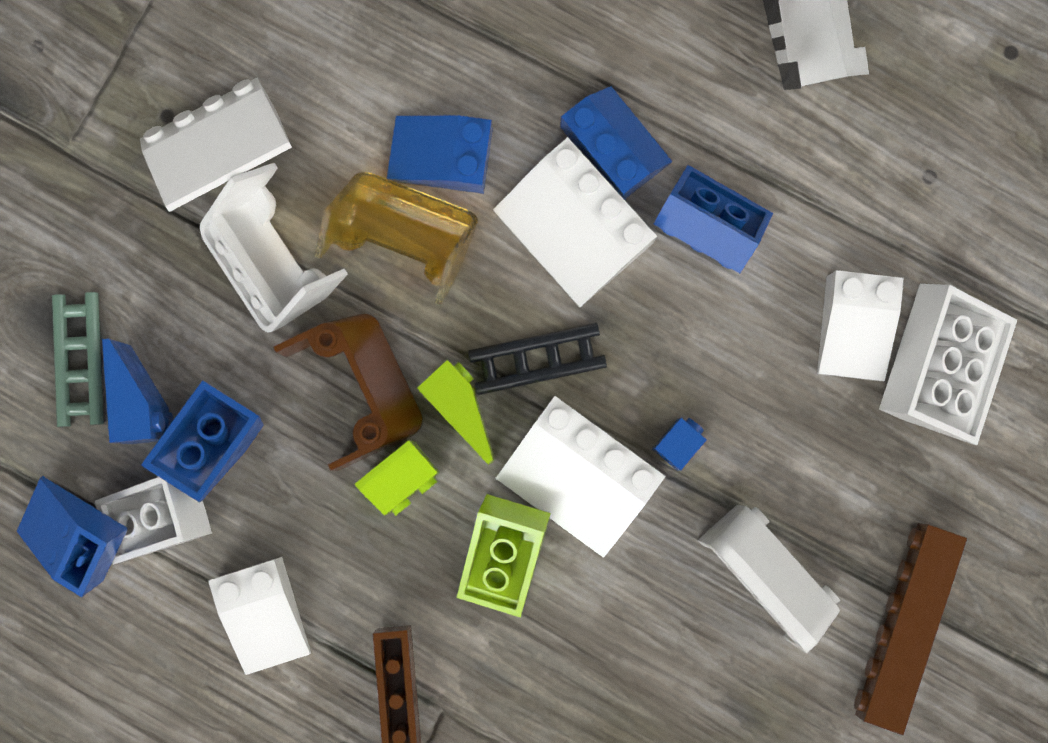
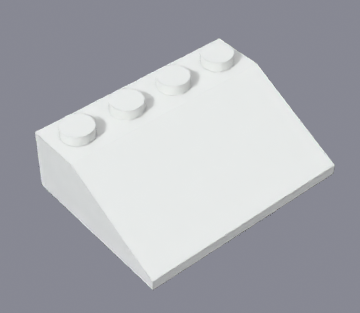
[140,78,292,212]
[493,137,657,308]
[879,284,1017,445]
[496,396,666,558]

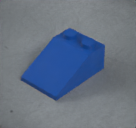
[386,115,493,194]
[102,339,174,444]
[141,380,264,503]

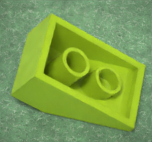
[417,360,495,465]
[457,494,551,618]

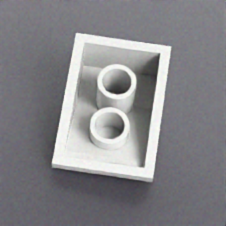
[817,270,904,381]
[95,477,212,565]
[208,557,311,675]

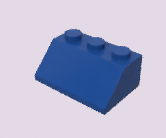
[560,86,672,200]
[653,165,773,274]

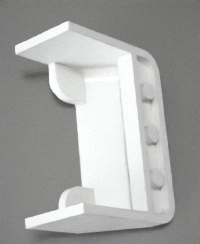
[200,163,348,332]
[698,505,840,654]

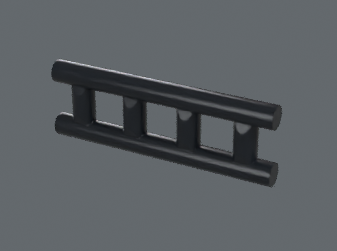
[468,323,607,395]

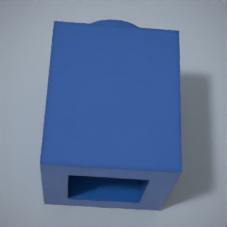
[652,418,707,471]

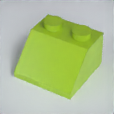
[355,440,440,516]

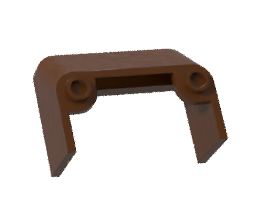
[273,314,423,471]

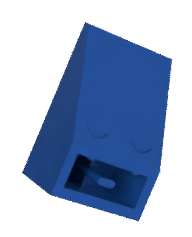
[17,476,128,597]

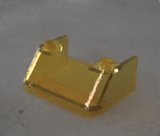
[314,172,478,305]

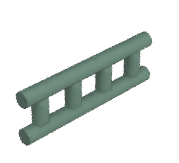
[52,292,104,427]

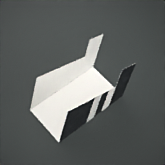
[763,0,869,90]

